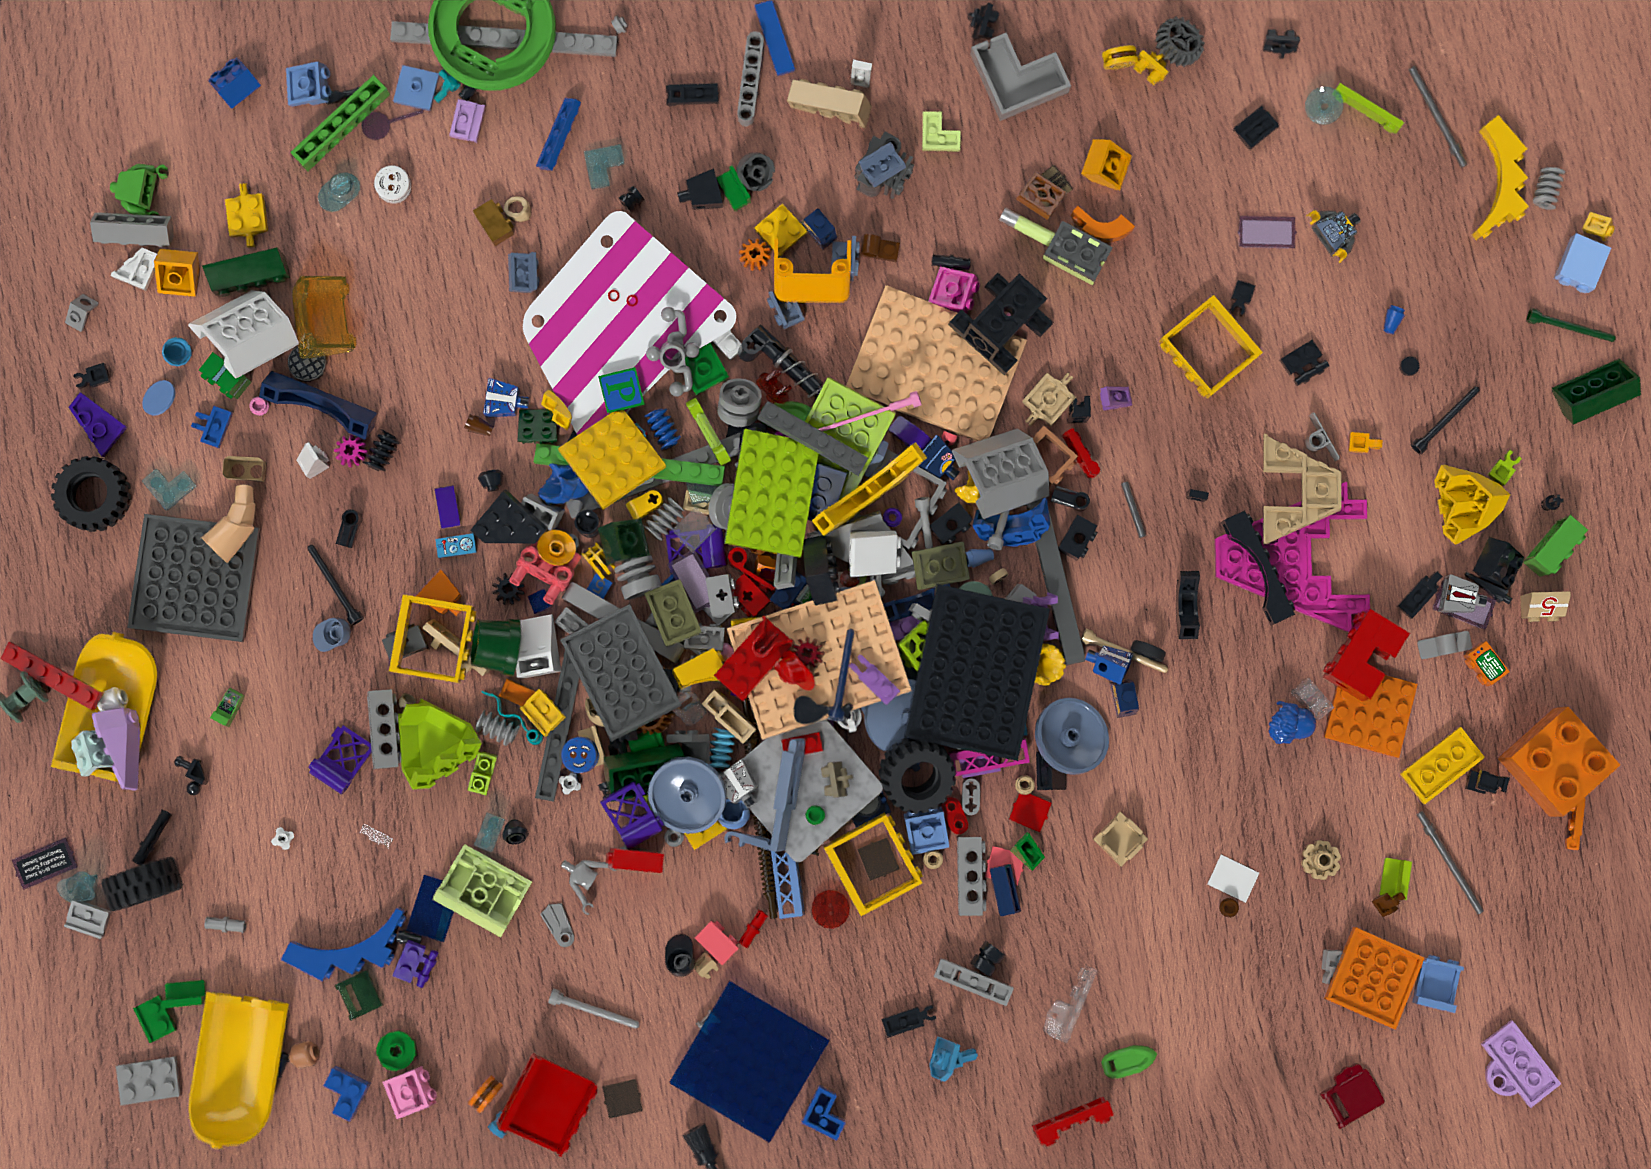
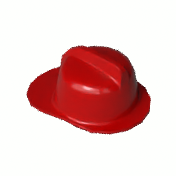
[774,650,815,691]

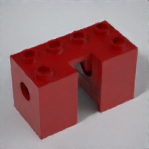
[1323,609,1410,701]

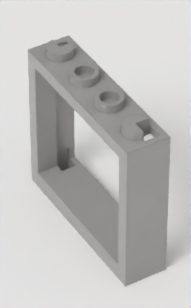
[852,449,948,551]

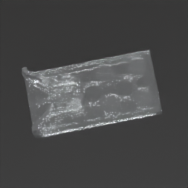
[1043,965,1098,1043]

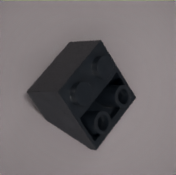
[1473,537,1525,591]

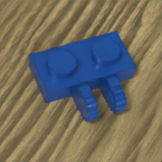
[191,406,233,449]

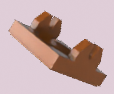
[1016,172,1067,220]

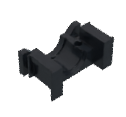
[1465,769,1510,794]

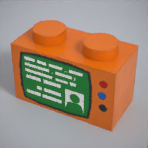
[1463,641,1510,686]

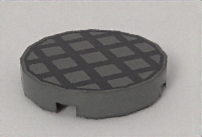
[288,344,327,382]

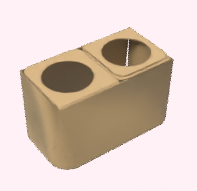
[222,456,266,482]

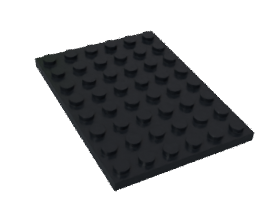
[904,584,1050,761]

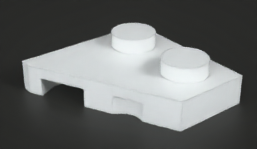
[110,248,157,291]

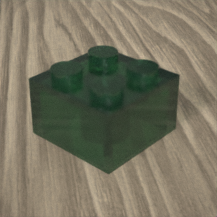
[598,519,650,565]

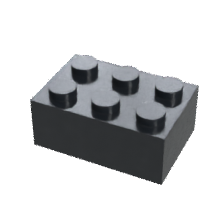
[803,535,840,606]

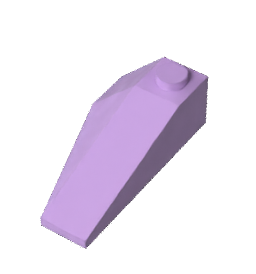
[92,708,140,791]

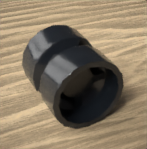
[574,510,602,538]
[970,941,1005,977]

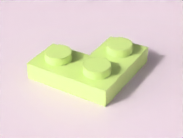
[922,112,960,151]

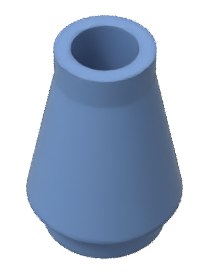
[965,549,994,568]

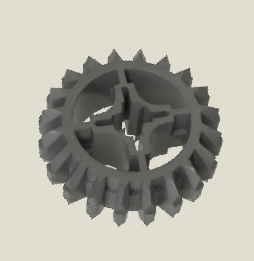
[1155,17,1205,67]

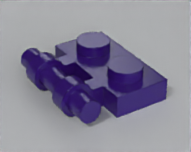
[392,940,438,988]

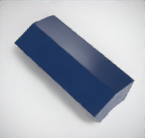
[989,864,1021,917]

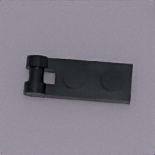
[665,83,719,106]

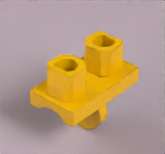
[1133,50,1169,85]

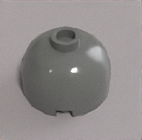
[736,152,775,191]

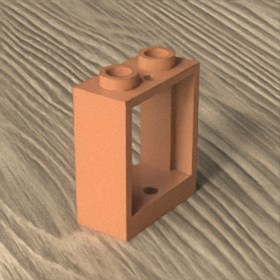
[1033,426,1078,486]

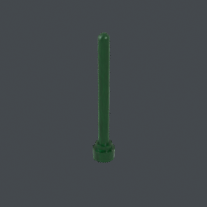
[1526,308,1616,342]

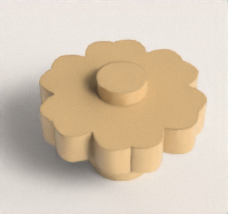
[1301,840,1341,880]

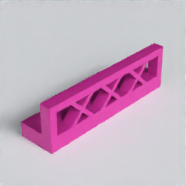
[948,738,1030,776]

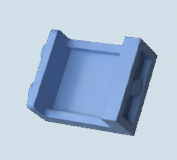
[1412,955,1464,1013]

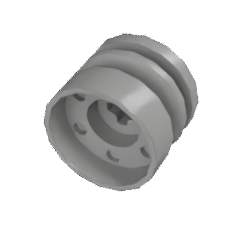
[614,556,662,600]

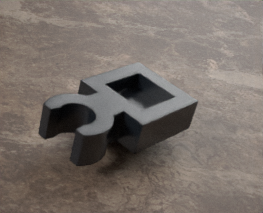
[1230,280,1255,316]
[73,363,111,389]

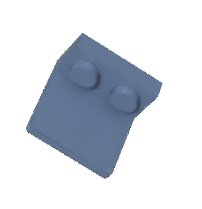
[831,236,860,282]

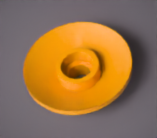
[537,530,576,566]

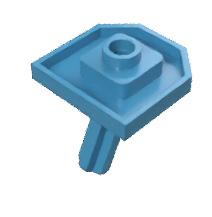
[929,1036,978,1082]

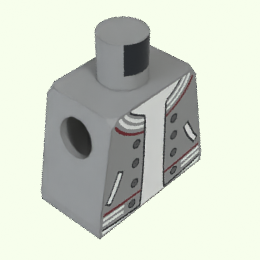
[720,759,758,809]

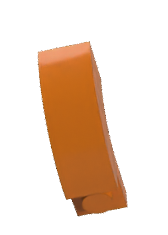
[1071,206,1135,243]

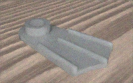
[540,903,574,947]

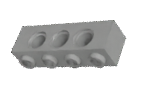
[367,689,401,770]
[957,837,986,916]

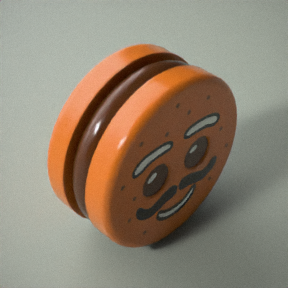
[468,1075,503,1113]

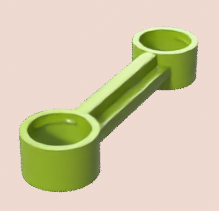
[686,397,731,466]

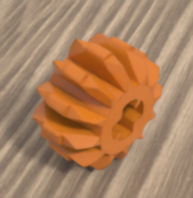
[739,238,771,271]

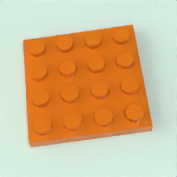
[1323,675,1418,758]
[1324,927,1425,1030]

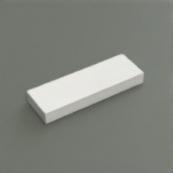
[851,60,872,88]

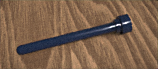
[828,629,854,721]

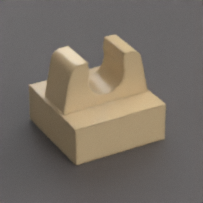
[694,951,718,979]

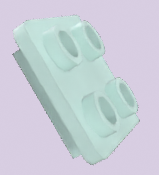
[71,730,114,777]

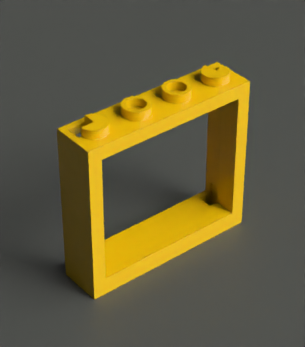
[1159,295,1263,398]
[389,594,477,684]
[823,813,923,916]

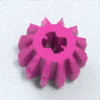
[334,435,368,468]

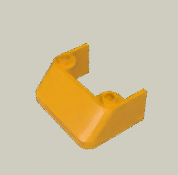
[774,239,851,303]

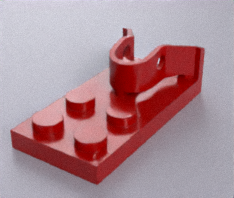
[714,615,795,701]

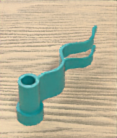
[481,691,544,745]

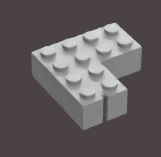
[970,33,1071,121]

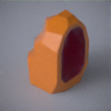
[754,555,776,581]

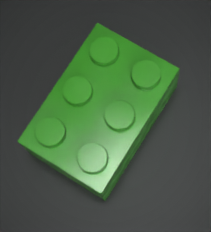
[1523,515,1588,577]

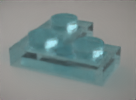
[584,144,625,190]
[141,469,197,511]

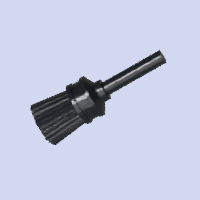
[682,1123,719,1169]

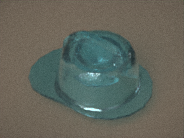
[318,173,360,212]
[56,871,98,902]

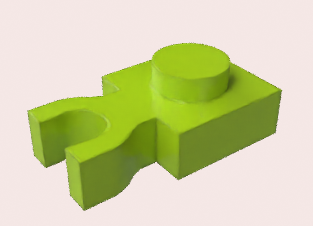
[1488,450,1522,486]

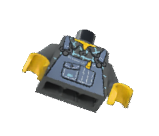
[1306,210,1361,263]

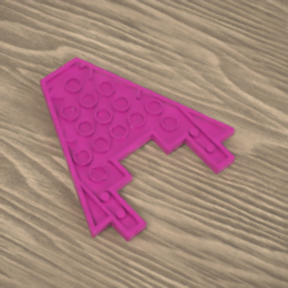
[1214,482,1370,632]

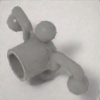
[646,307,699,397]

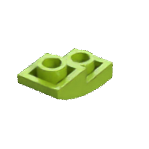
[468,751,498,795]

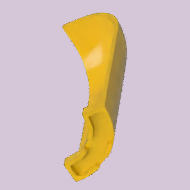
[51,632,157,782]
[189,992,289,1149]

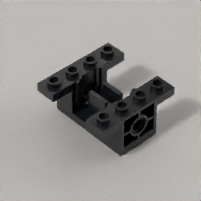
[948,272,1054,375]

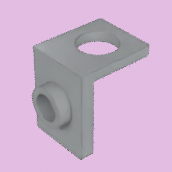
[65,294,99,332]

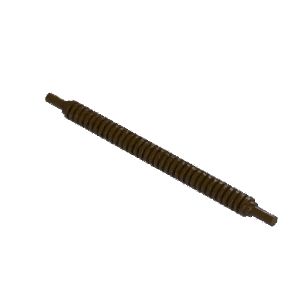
[742,697,778,919]

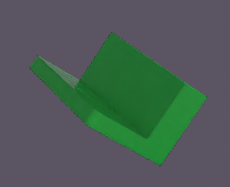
[716,165,751,212]
[162,980,206,1008]

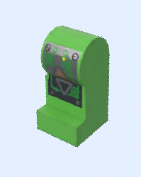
[210,688,245,727]

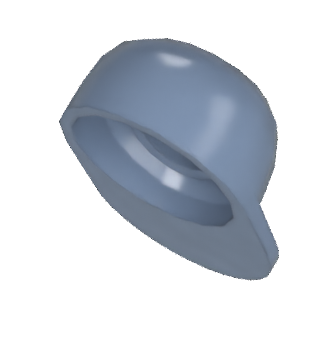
[313,618,351,652]

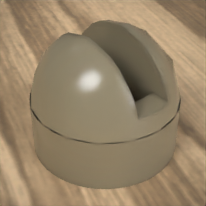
[399,693,416,708]

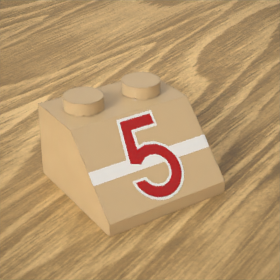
[1520,592,1571,622]

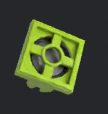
[896,620,928,672]

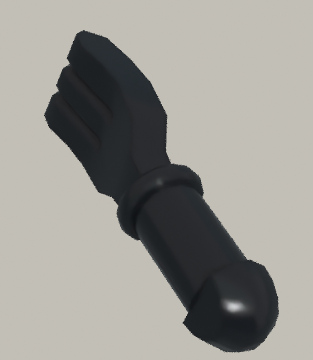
[326,87,360,105]

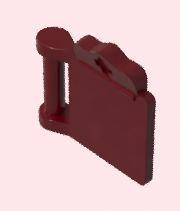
[1320,1063,1385,1129]

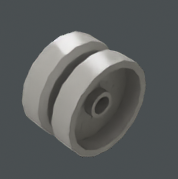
[718,378,761,427]

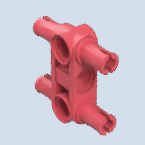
[509,540,581,605]

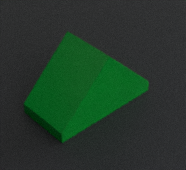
[1010,832,1045,871]

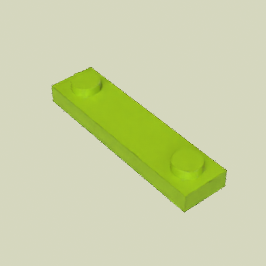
[1332,83,1404,134]

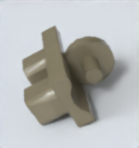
[821,761,854,798]

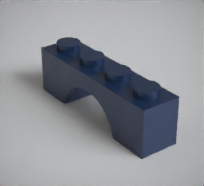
[883,583,950,622]

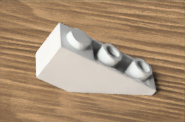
[297,442,329,479]

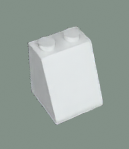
[849,530,901,577]

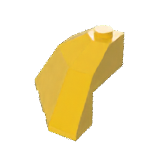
[1434,465,1510,544]

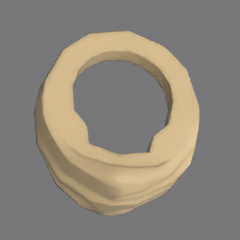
[504,196,531,222]

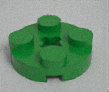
[376,1031,417,1071]

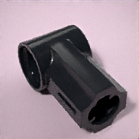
[1051,486,1090,511]
[335,509,362,548]

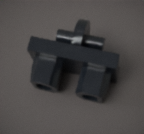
[967,2,1000,40]
[1263,29,1300,59]

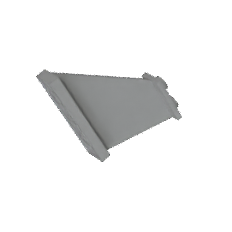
[807,510,915,585]

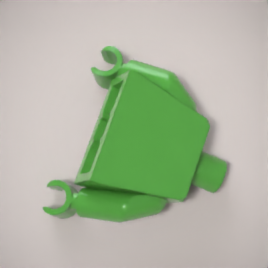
[110,164,168,216]

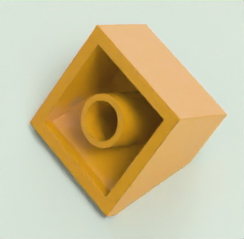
[1081,139,1132,191]
[154,249,200,297]

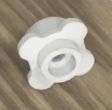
[559,772,581,794]
[272,827,294,850]

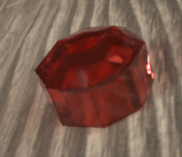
[840,570,860,588]

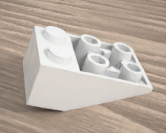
[516,614,561,678]

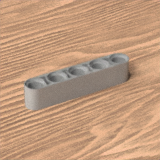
[737,32,764,126]

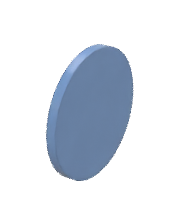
[142,380,176,416]

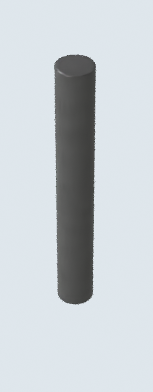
[1121,482,1146,538]

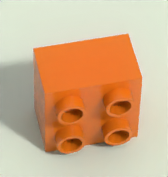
[1498,706,1620,817]

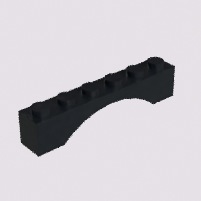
[1221,510,1295,626]

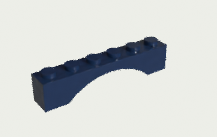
[259,370,377,440]

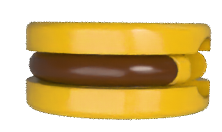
[1102,45,1138,70]

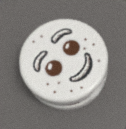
[374,166,411,203]

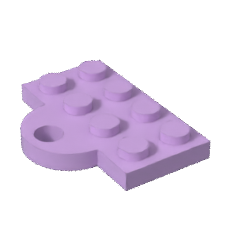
[1481,1020,1561,1108]

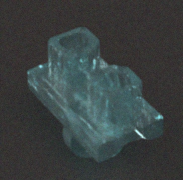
[474,813,505,852]

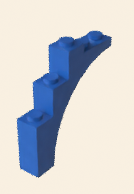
[281,907,406,981]

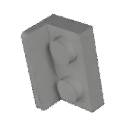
[684,623,725,652]

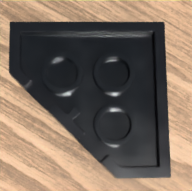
[470,489,548,544]

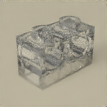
[1290,678,1334,721]

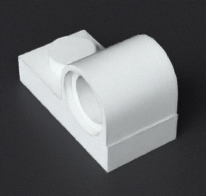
[713,318,741,361]

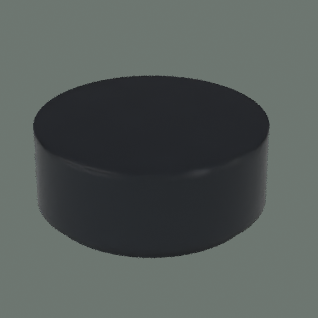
[1399,356,1420,376]

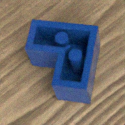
[323,1066,371,1122]
[801,1085,846,1141]

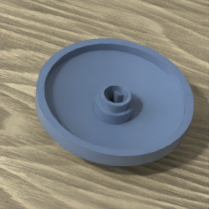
[864,679,916,752]
[1035,698,1109,775]
[648,757,726,833]

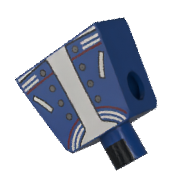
[483,378,530,417]
[1085,646,1133,685]

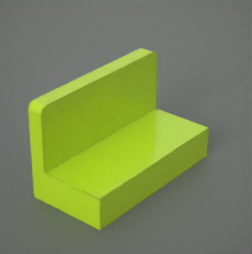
[1379,858,1412,900]

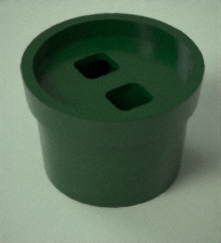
[470,619,521,677]

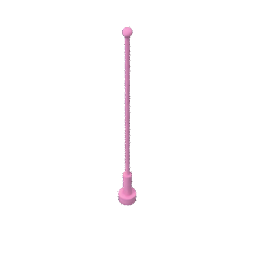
[818,391,922,432]

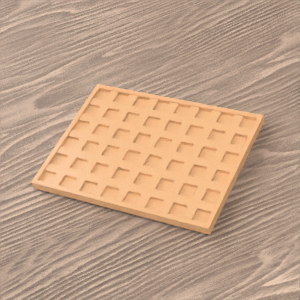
[846,285,1027,441]
[727,580,911,740]

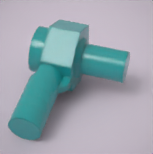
[434,69,461,103]

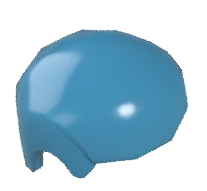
[162,337,192,367]

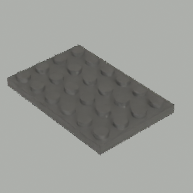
[561,604,681,741]

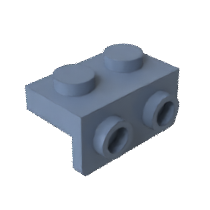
[859,142,906,187]
[508,252,539,293]
[767,291,805,330]

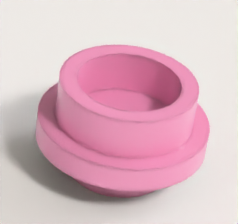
[250,396,269,416]

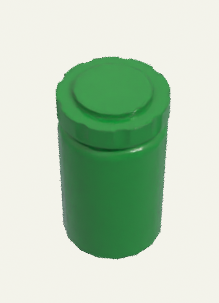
[628,731,665,752]

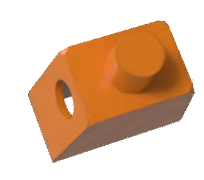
[416,570,462,617]

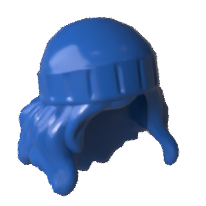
[538,463,589,504]
[1268,701,1316,744]

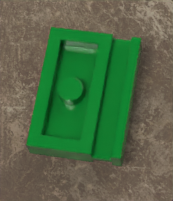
[133,995,177,1044]

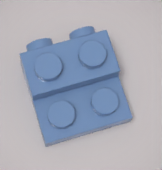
[286,62,331,107]
[903,806,950,855]

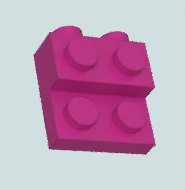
[928,267,980,314]

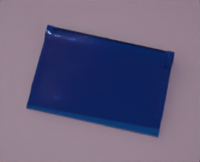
[406,875,454,942]

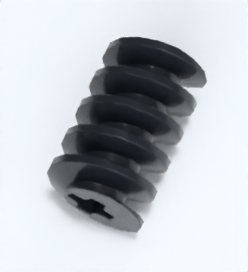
[362,429,401,472]

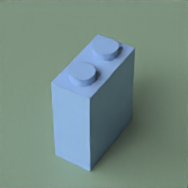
[1554,233,1611,293]

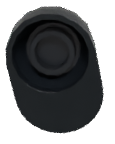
[665,934,695,977]

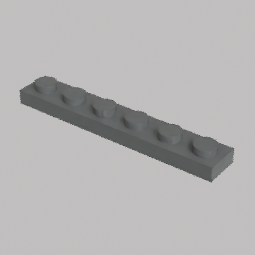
[757,401,868,476]

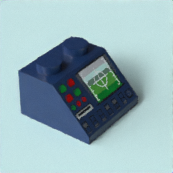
[770,571,813,610]

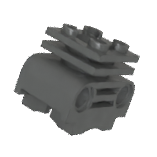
[854,131,914,200]

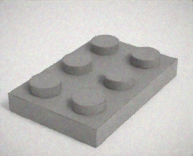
[116,1056,181,1105]

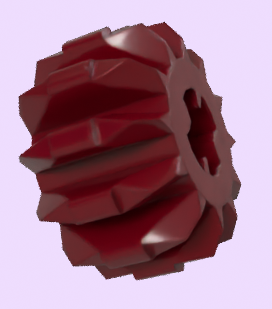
[793,637,825,670]

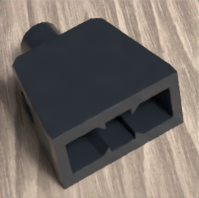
[677,169,723,210]

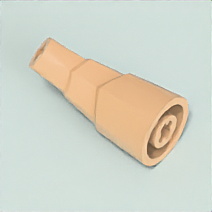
[201,485,256,563]

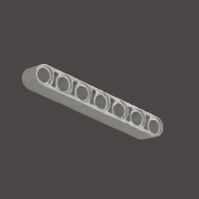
[562,581,685,663]

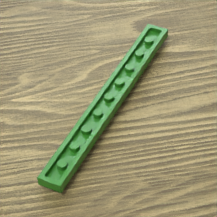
[533,443,725,486]

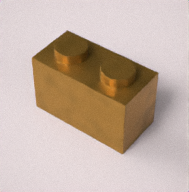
[473,199,514,246]

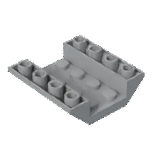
[952,429,1049,519]

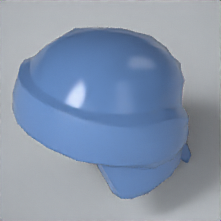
[718,799,750,829]

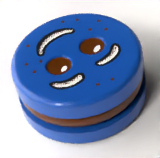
[561,737,599,773]

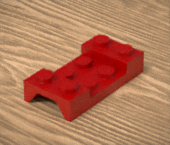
[1032,1096,1115,1147]

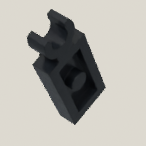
[881,1005,936,1038]

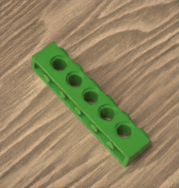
[290,75,390,172]

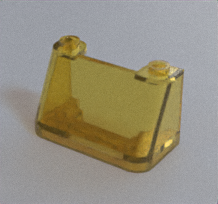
[292,276,357,359]

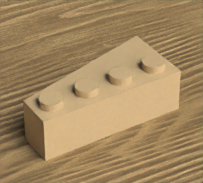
[787,79,872,128]

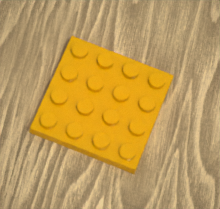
[558,410,666,510]

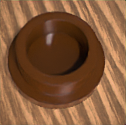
[1219,898,1239,917]

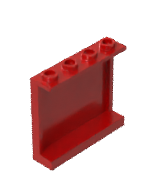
[496,1053,598,1157]

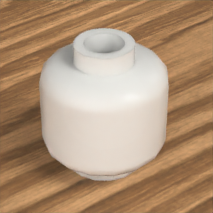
[97,687,128,711]

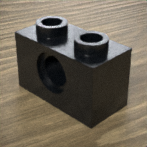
[930,502,973,545]
[1058,514,1098,561]

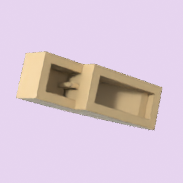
[702,689,756,744]

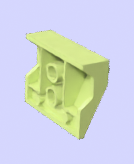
[433,844,532,937]

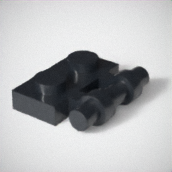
[1279,339,1329,386]

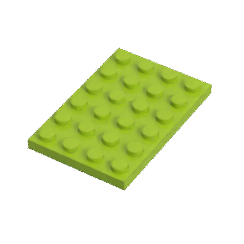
[805,377,896,500]
[724,429,818,558]

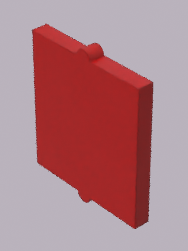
[1009,793,1052,832]

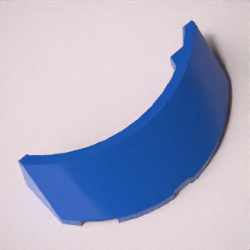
[972,498,1050,547]

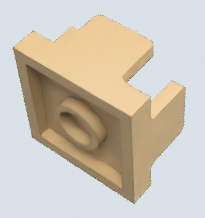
[1093,812,1148,867]

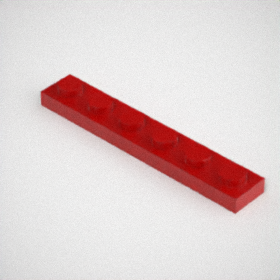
[0,642,103,710]

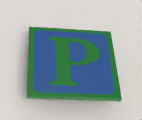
[598,367,645,414]

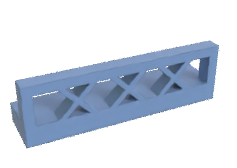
[771,851,805,919]

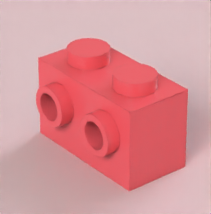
[695,920,739,965]

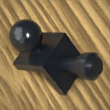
[174,755,208,796]

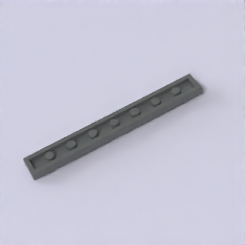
[535,650,580,802]

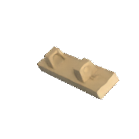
[423,619,490,676]

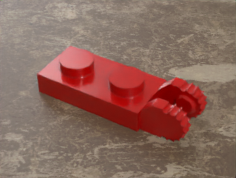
[1062,428,1101,479]

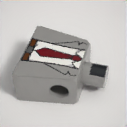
[1438,574,1487,613]

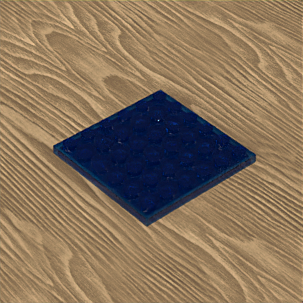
[669,980,830,1143]

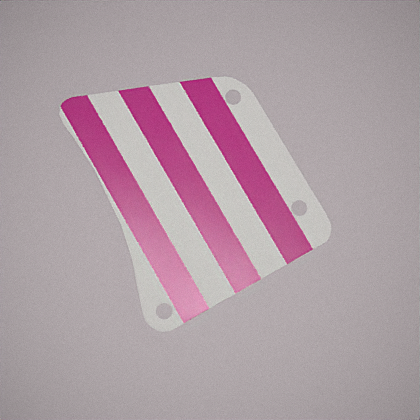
[523,211,736,435]

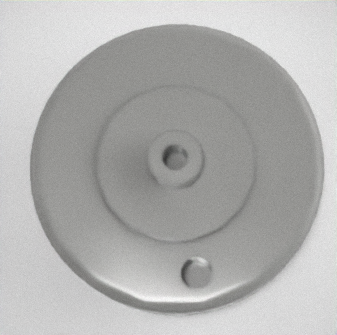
[709,483,734,529]

